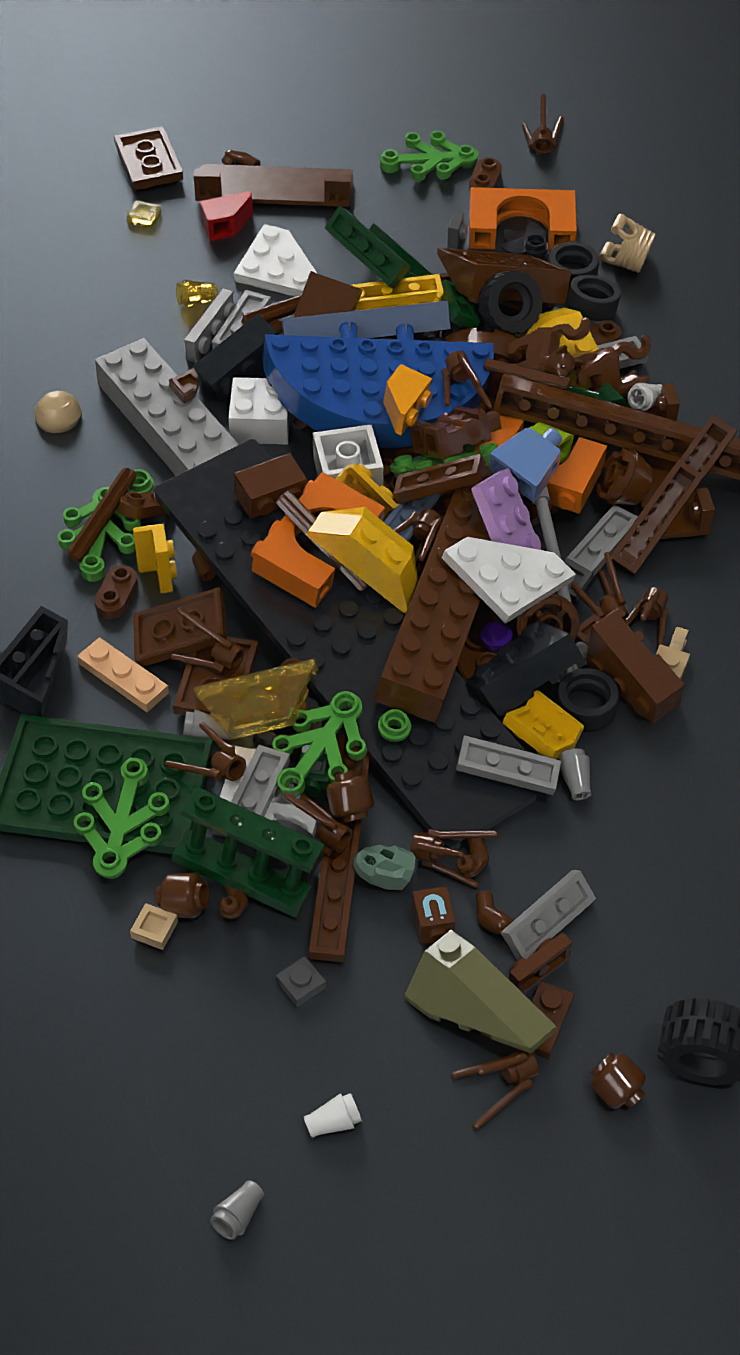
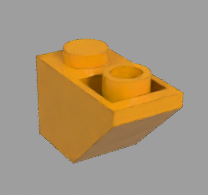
[383,364,433,435]

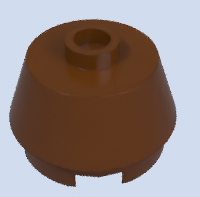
[596,448,653,506]
[517,594,580,641]

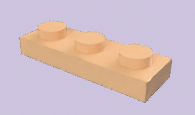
[77,637,169,712]

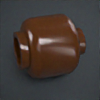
[326,770,374,822]
[155,873,210,918]
[590,1052,646,1109]

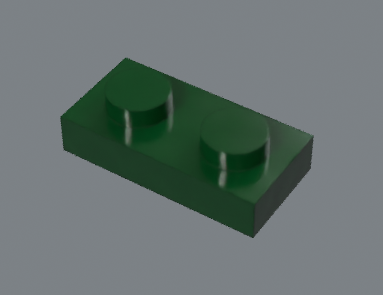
[441,279,481,328]

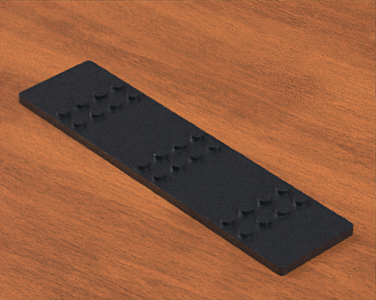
[154,439,546,850]

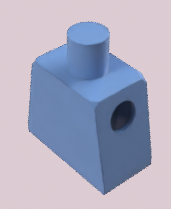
[489,428,562,503]

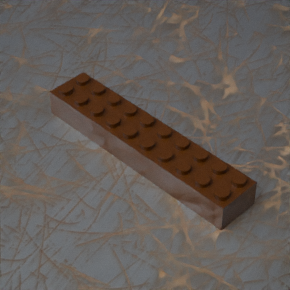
[373,465,520,723]

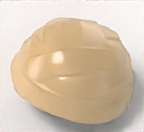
[34,391,82,433]

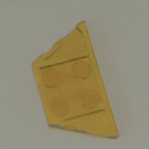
[194,659,318,740]

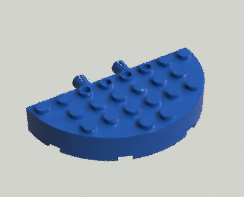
[263,321,494,448]

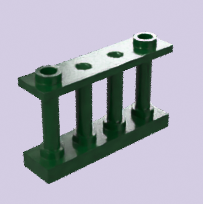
[324,206,433,289]
[171,787,325,918]

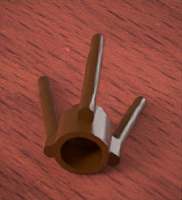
[522,94,564,154]
[441,351,492,409]
[393,509,443,567]
[571,552,629,620]
[624,587,669,649]
[171,608,245,674]
[164,722,246,782]
[284,793,353,856]
[410,829,498,888]
[451,1050,539,1130]

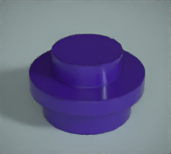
[480,622,512,652]

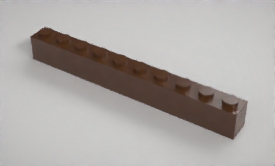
[493,373,740,480]

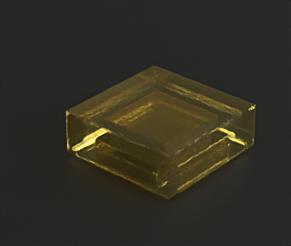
[126,200,161,228]

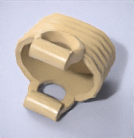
[599,214,656,273]

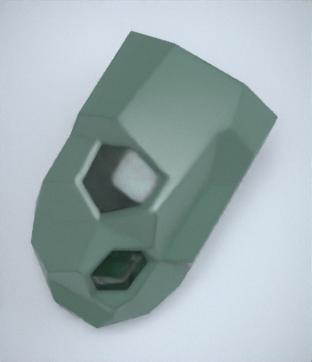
[353,845,415,890]

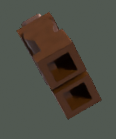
[408,406,502,459]

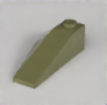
[404,930,557,1053]

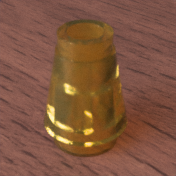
[176,279,218,307]

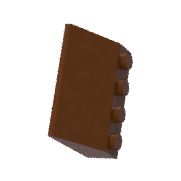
[437,248,571,308]

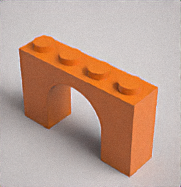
[469,187,577,251]
[473,413,607,514]
[251,472,385,608]

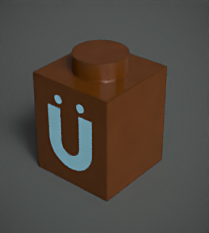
[412,886,456,945]

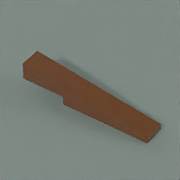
[611,414,737,575]

